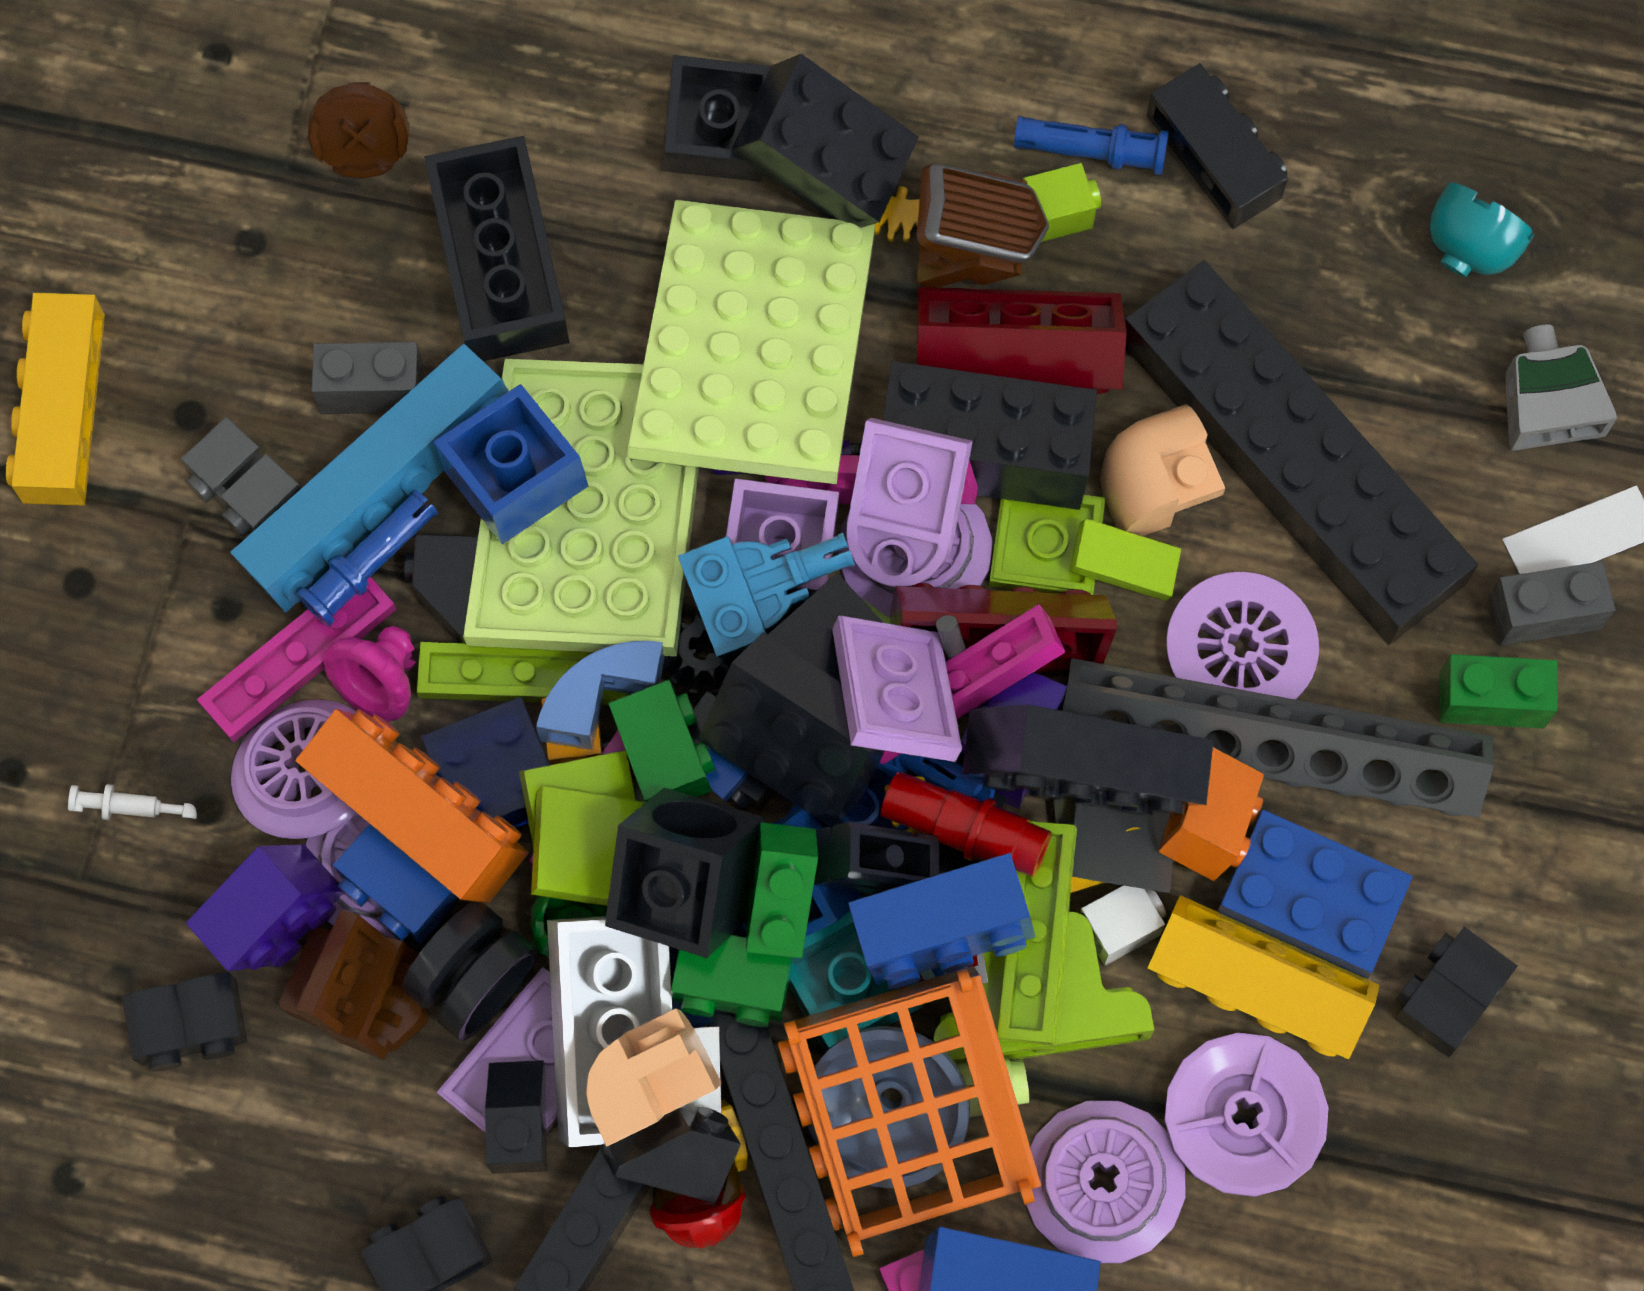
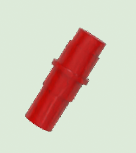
[881,771,1052,877]

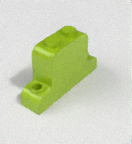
[933,912,1154,1064]

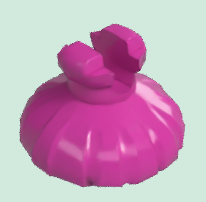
[324,626,416,723]

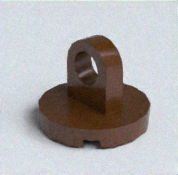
[307,82,410,179]

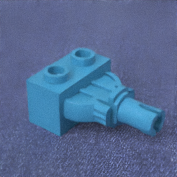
[678,532,855,658]

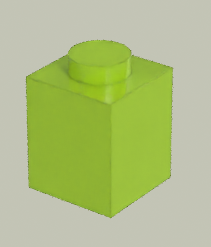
[1023,163,1102,242]

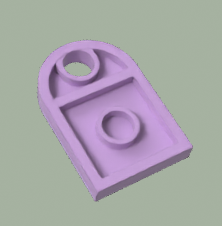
[847,418,973,587]

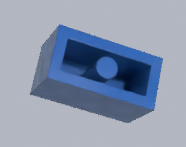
[333,824,461,945]

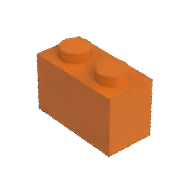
[1158,747,1264,881]

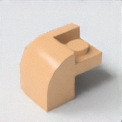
[1100,404,1225,536]
[586,1008,722,1146]

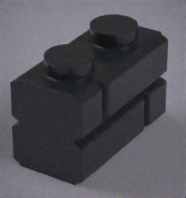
[814,822,939,894]

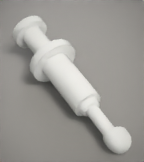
[68,784,197,820]

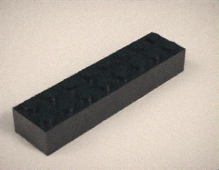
[1125,259,1478,645]

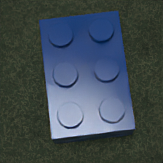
[1217,810,1413,979]
[848,853,1036,989]

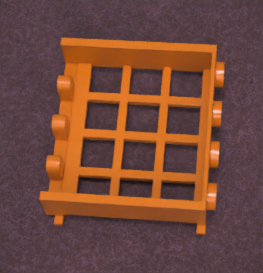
[777,966,1041,1258]

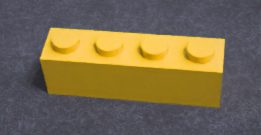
[6,293,105,506]
[1147,895,1380,1060]

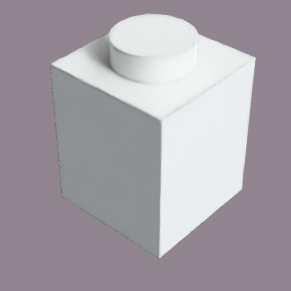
[1080,886,1166,966]

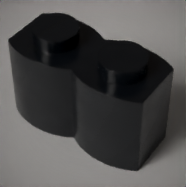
[1396,926,1518,1058]
[122,972,248,1072]
[361,1196,493,1291]

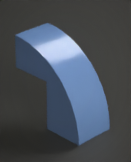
[536,641,665,750]

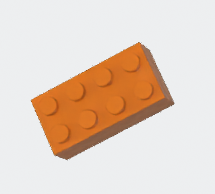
[295,709,529,903]

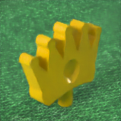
[874,186,920,242]
[721,1099,748,1172]

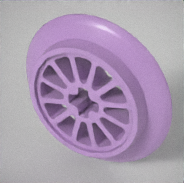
[1166,572,1319,700]
[231,699,357,839]

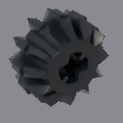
[663,608,746,698]

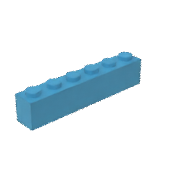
[230,344,509,613]

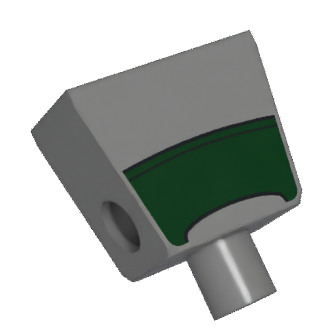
[1505,325,1617,451]

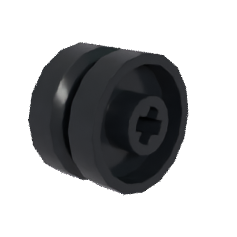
[401,901,540,1041]

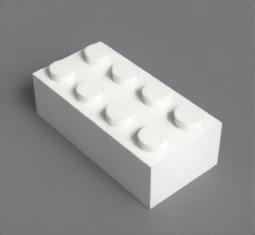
[547,916,672,1147]

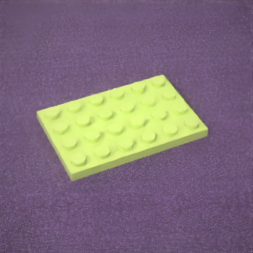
[628,200,875,484]
[463,359,699,656]

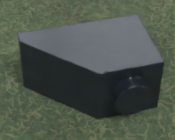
[404,535,478,643]
[485,1060,547,1174]
[601,1107,741,1203]

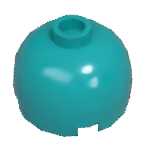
[1429,182,1535,278]

